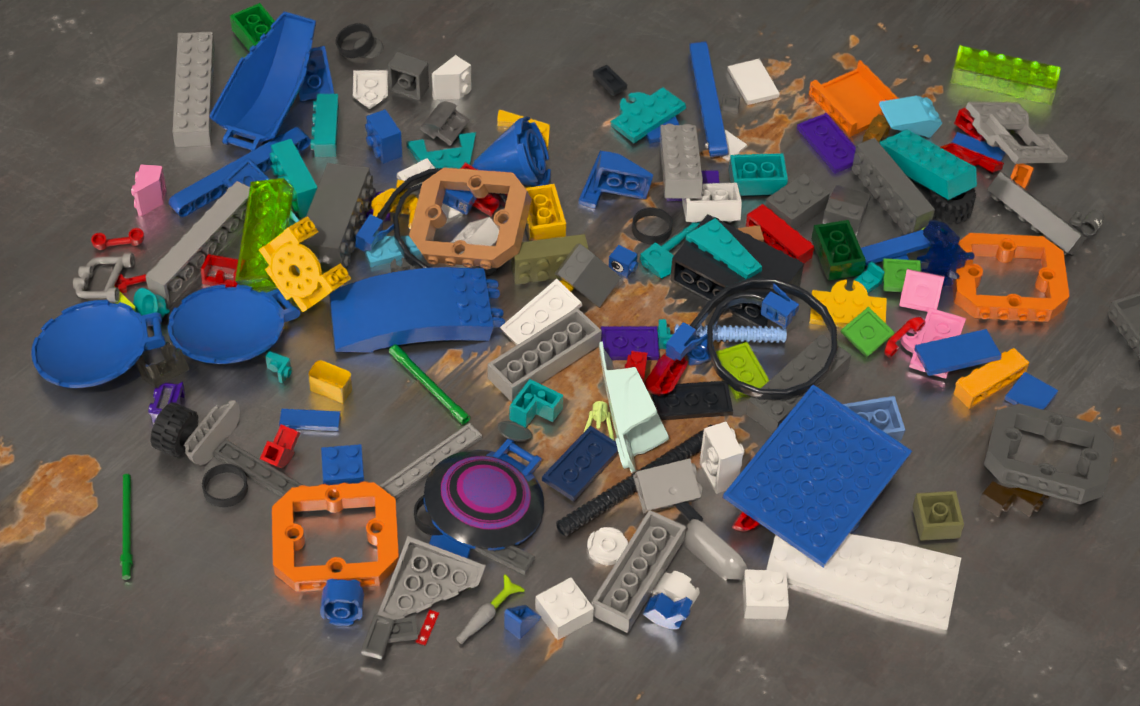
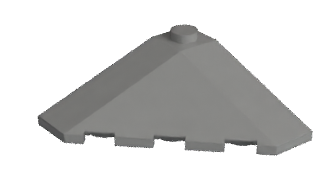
[377,536,486,619]

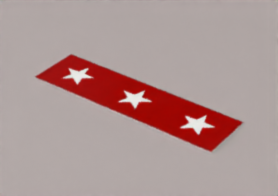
[415,610,439,646]

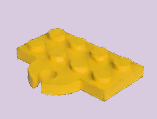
[809,279,887,328]

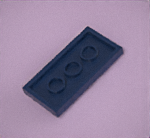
[542,425,619,502]

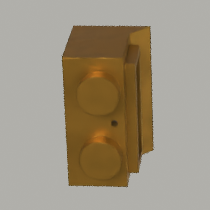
[862,114,890,143]

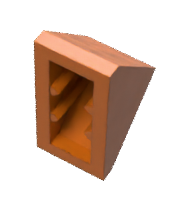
[1010,163,1034,190]

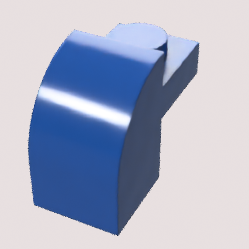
[643,593,693,629]

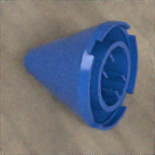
[472,117,551,187]

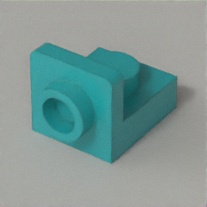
[855,262,885,294]
[657,319,673,349]
[266,351,292,383]

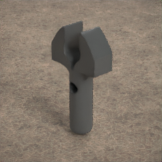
[390,258,410,273]

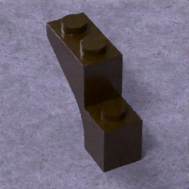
[979,481,1051,517]

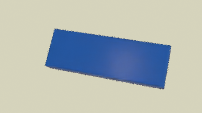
[951,132,1006,162]
[279,409,341,431]

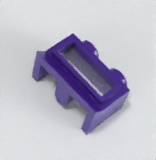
[148,382,185,423]

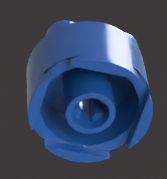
[320,579,364,626]

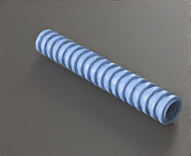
[674,324,787,343]

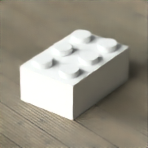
[682,183,742,223]
[700,422,744,494]

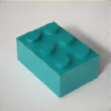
[728,153,788,196]

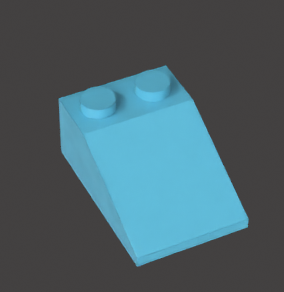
[879,96,942,138]

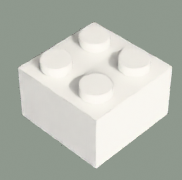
[743,570,789,620]
[535,578,594,640]

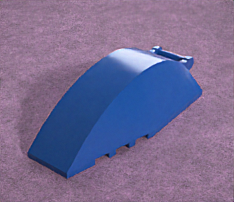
[210,11,316,152]

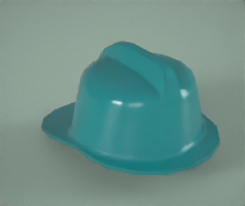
[133,288,170,318]

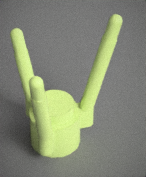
[584,401,614,440]

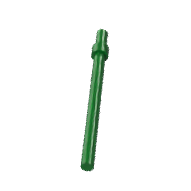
[120,474,133,580]

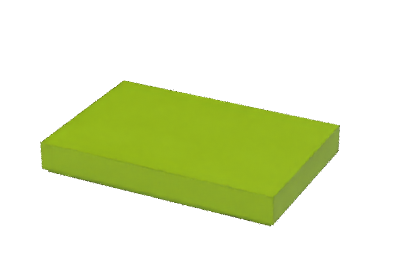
[716,342,770,399]

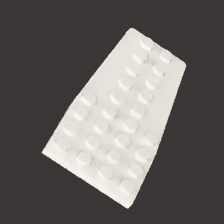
[766,534,961,630]

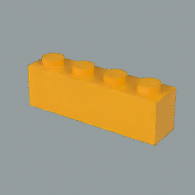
[954,348,1029,409]

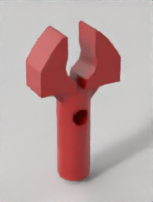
[115,274,146,293]

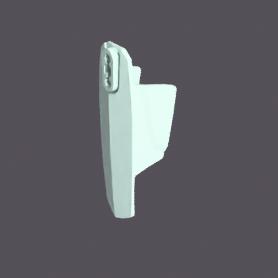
[599,341,669,473]

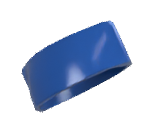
[686,338,714,366]

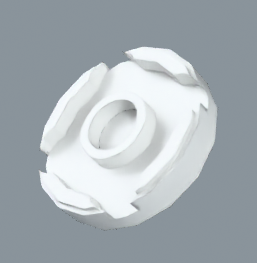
[587,527,628,565]

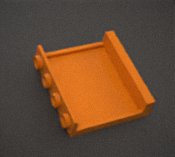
[809,60,899,137]

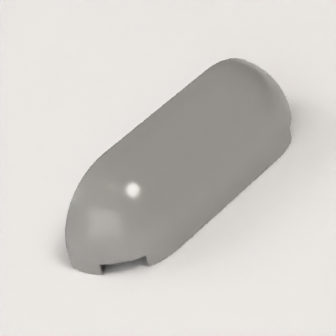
[184,400,240,465]
[684,519,748,581]

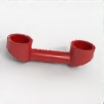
[91,228,144,250]
[884,317,926,358]

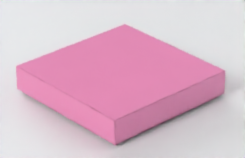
[899,269,944,312]

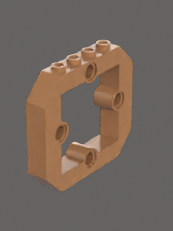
[409,168,532,269]

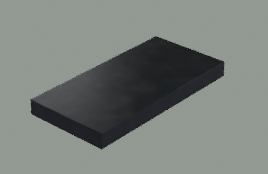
[651,381,733,421]

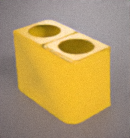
[308,360,352,404]

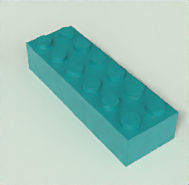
[879,129,977,200]

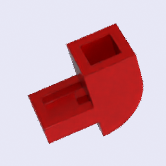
[260,424,300,468]

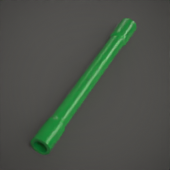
[389,344,471,425]

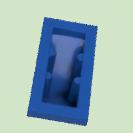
[504,605,541,639]

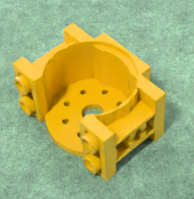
[259,216,352,312]

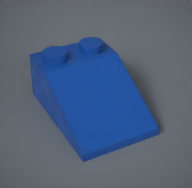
[299,46,334,102]
[593,151,653,200]

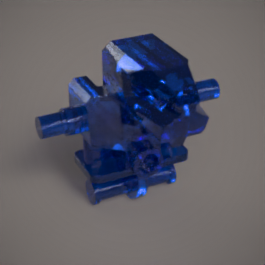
[917,220,975,288]

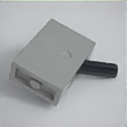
[633,459,703,522]

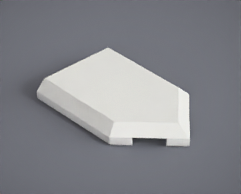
[353,70,388,109]

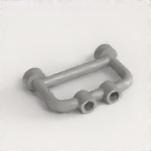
[73,253,135,303]

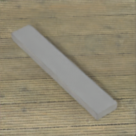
[379,423,482,500]

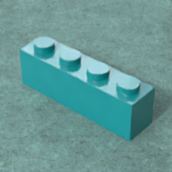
[311,94,339,157]

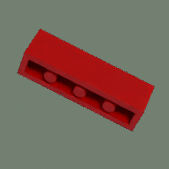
[746,204,814,263]

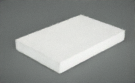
[728,59,780,105]

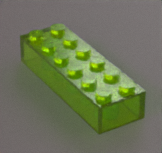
[950,45,1061,105]
[235,178,294,290]

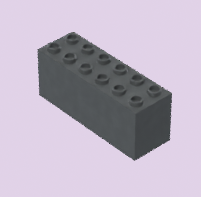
[300,163,376,271]

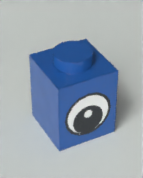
[608,245,639,277]

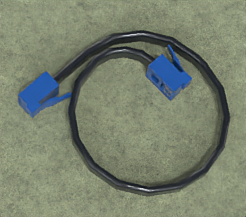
[356,168,507,276]
[666,278,838,400]

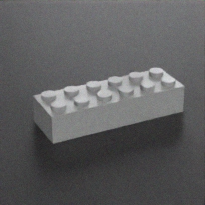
[660,124,703,198]
[487,308,602,402]
[591,510,686,633]

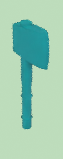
[639,221,701,279]

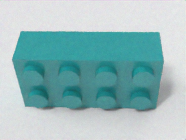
[269,139,318,218]

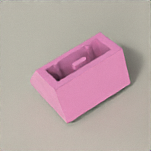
[131,165,167,216]

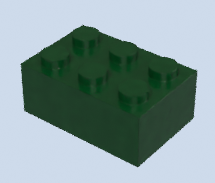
[811,220,866,281]

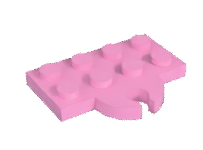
[900,308,966,378]

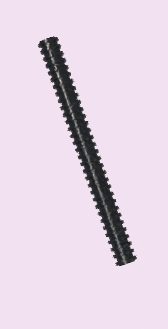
[556,425,713,537]

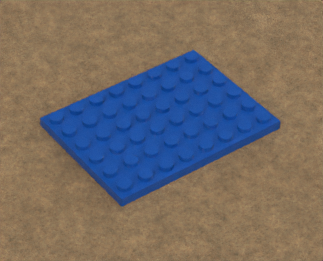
[722,385,912,568]

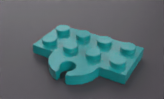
[611,87,686,143]

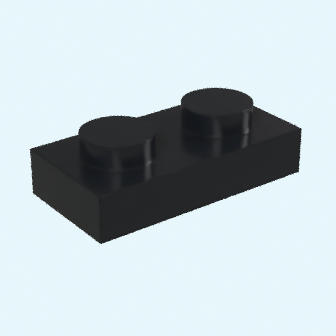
[593,65,627,96]

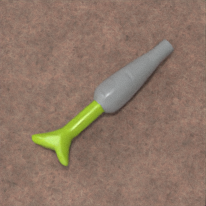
[456,574,525,644]

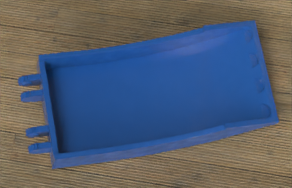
[329,267,505,353]

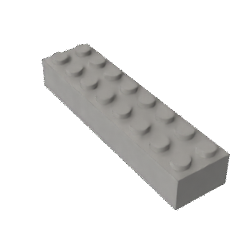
[173,32,215,147]
[146,181,258,309]

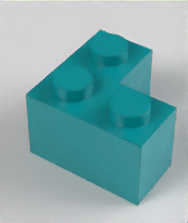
[509,379,563,428]

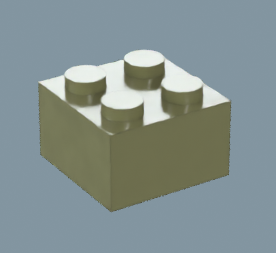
[912,491,964,541]

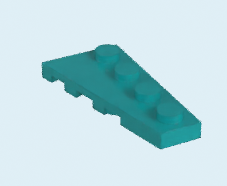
[686,218,762,279]

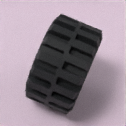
[928,188,976,224]
[150,402,199,457]

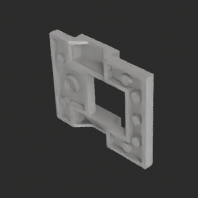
[966,102,1068,164]

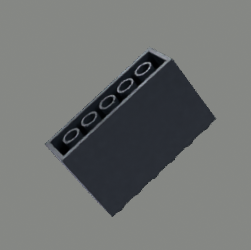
[670,214,804,328]

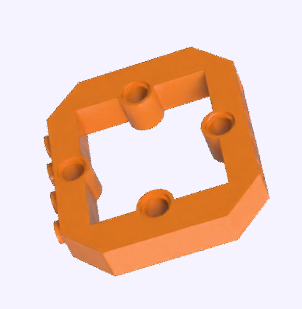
[950,233,1070,322]
[272,481,399,592]

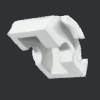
[652,571,700,608]

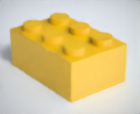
[525,184,566,241]

